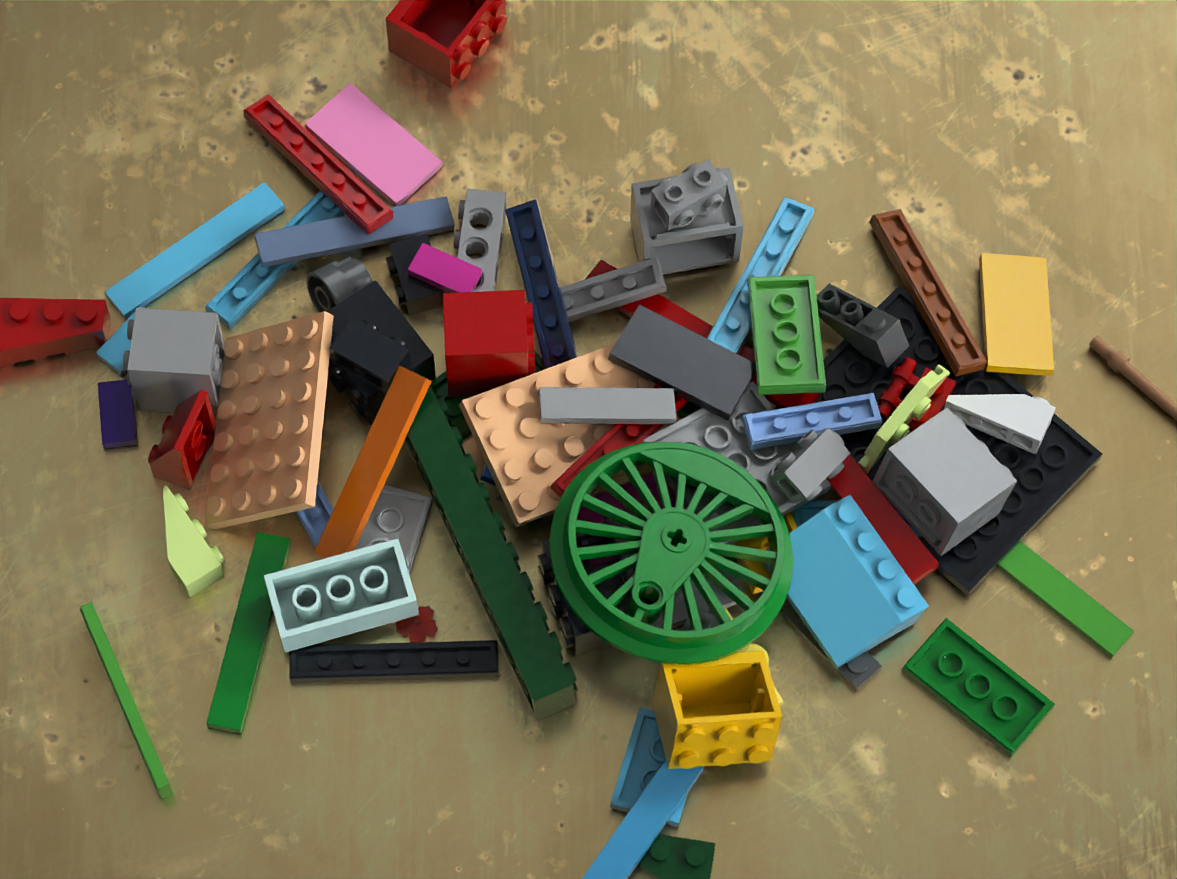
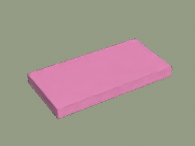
[305,83,443,206]

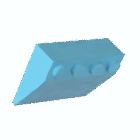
[763,495,929,669]

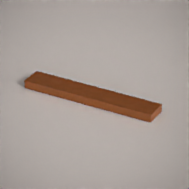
[869,209,988,376]

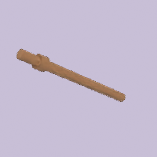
[1089,335,1177,421]

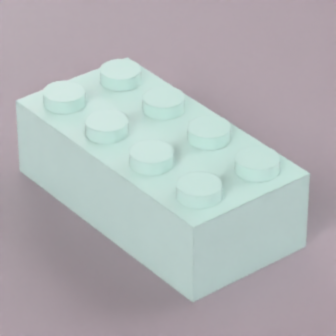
[264,538,419,652]

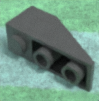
[817,283,909,368]

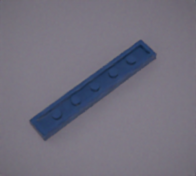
[505,199,578,369]

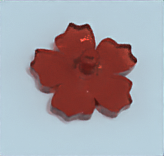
[396,606,438,643]

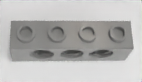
[446,188,507,293]

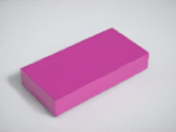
[407,243,482,293]

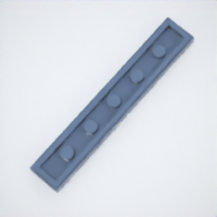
[255,196,455,268]

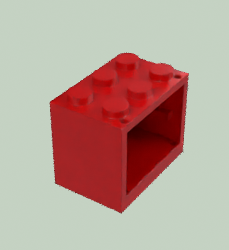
[385,0,507,89]
[443,290,535,397]

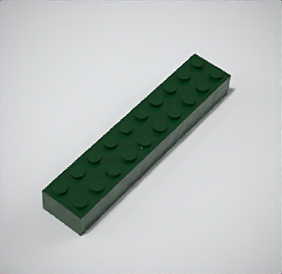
[405,387,578,721]

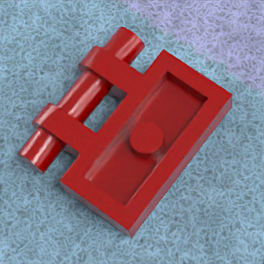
[878,357,956,434]

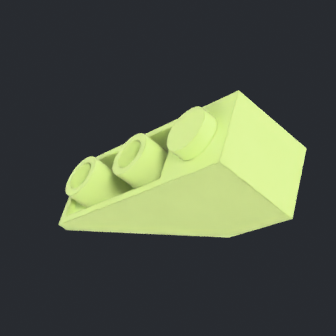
[163,485,225,598]

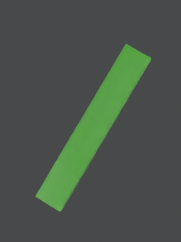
[997,542,1134,658]
[80,602,173,799]

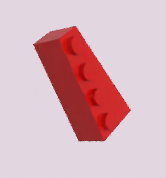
[0,298,110,369]

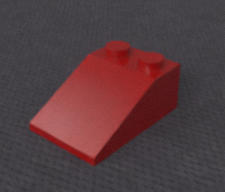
[148,390,216,490]

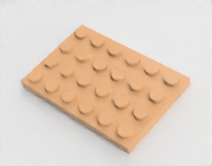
[205,311,334,530]
[459,343,680,527]

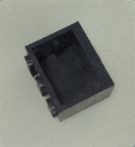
[327,280,436,425]
[537,519,654,657]

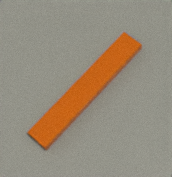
[314,366,432,558]

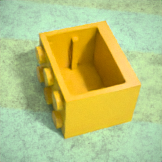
[652,651,783,769]

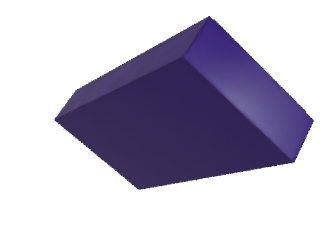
[97,379,137,448]

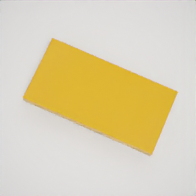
[979,253,1054,376]

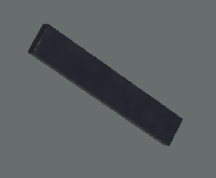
[289,640,498,683]

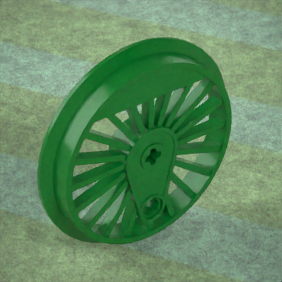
[549,442,793,665]

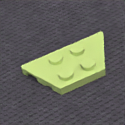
[858,364,950,474]

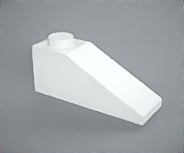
[944,394,1056,454]

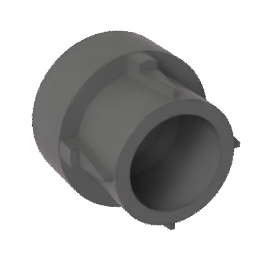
[306,257,373,312]

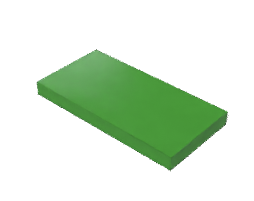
[747,275,826,395]

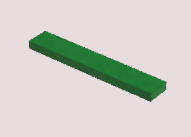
[206,532,291,734]

